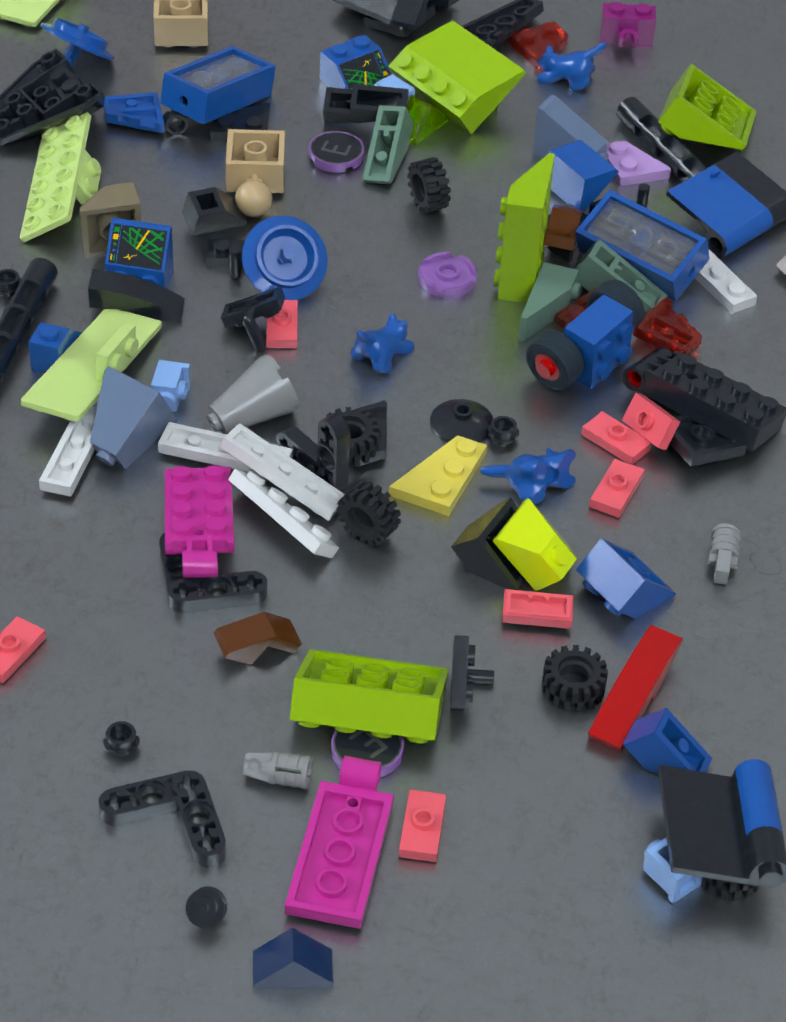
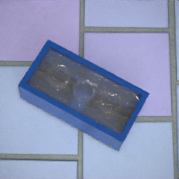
[160,46,276,124]
[575,189,710,302]

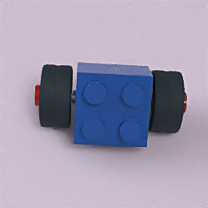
[526,279,645,391]

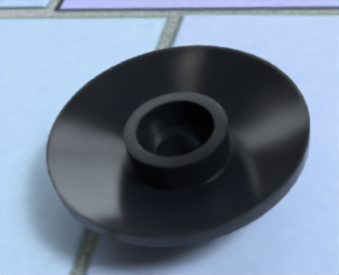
[430,399,493,442]

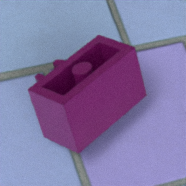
[600,2,656,48]

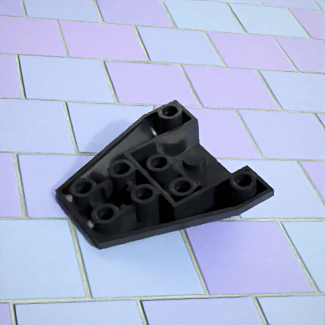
[332,0,459,32]
[0,49,105,146]

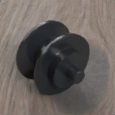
[185,886,228,928]

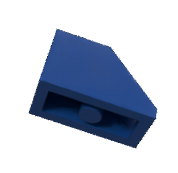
[28,322,82,373]
[623,708,712,773]

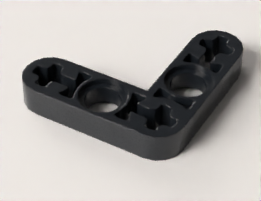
[276,413,350,491]
[159,533,267,613]
[98,770,226,867]

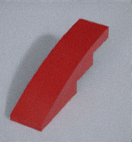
[588,625,683,753]

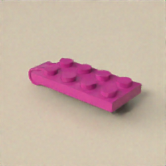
[165,465,234,578]
[285,756,394,929]

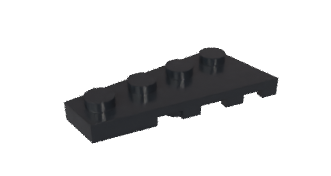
[462,0,544,49]

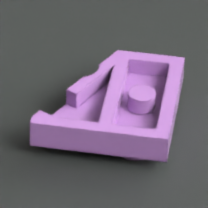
[606,141,671,187]

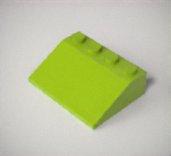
[388,20,526,135]
[658,63,757,150]
[493,153,555,303]
[289,649,449,743]

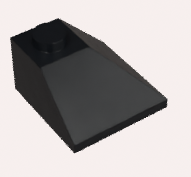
[451,497,525,590]

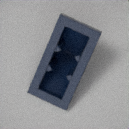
[253,927,333,989]

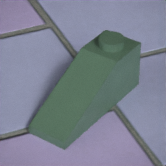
[362,105,414,184]
[573,239,668,316]
[518,262,582,342]

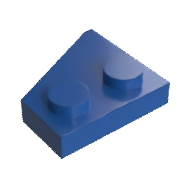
[103,92,165,133]

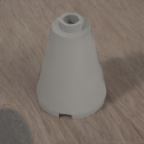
[206,354,299,434]

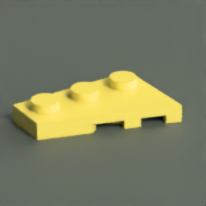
[389,435,487,516]

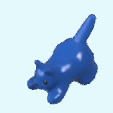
[537,42,606,91]
[350,313,415,374]
[480,448,576,504]

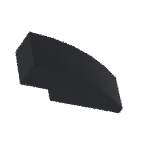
[323,84,409,123]
[88,269,185,322]

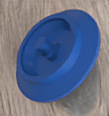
[41,18,114,67]
[242,216,328,300]

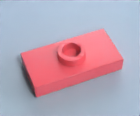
[266,300,298,348]
[622,393,680,450]
[581,411,652,465]
[589,459,645,518]
[502,589,574,629]
[0,616,46,684]
[399,789,446,862]

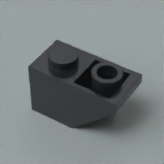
[182,187,247,236]

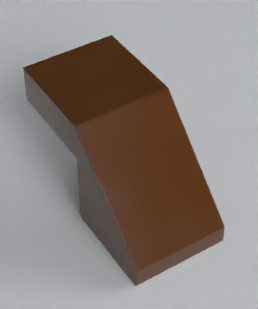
[543,204,583,251]
[213,612,302,665]

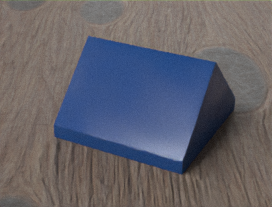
[549,140,619,213]

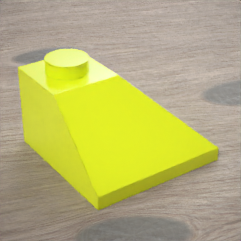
[493,498,577,591]

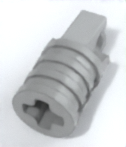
[708,523,742,585]
[243,751,313,789]

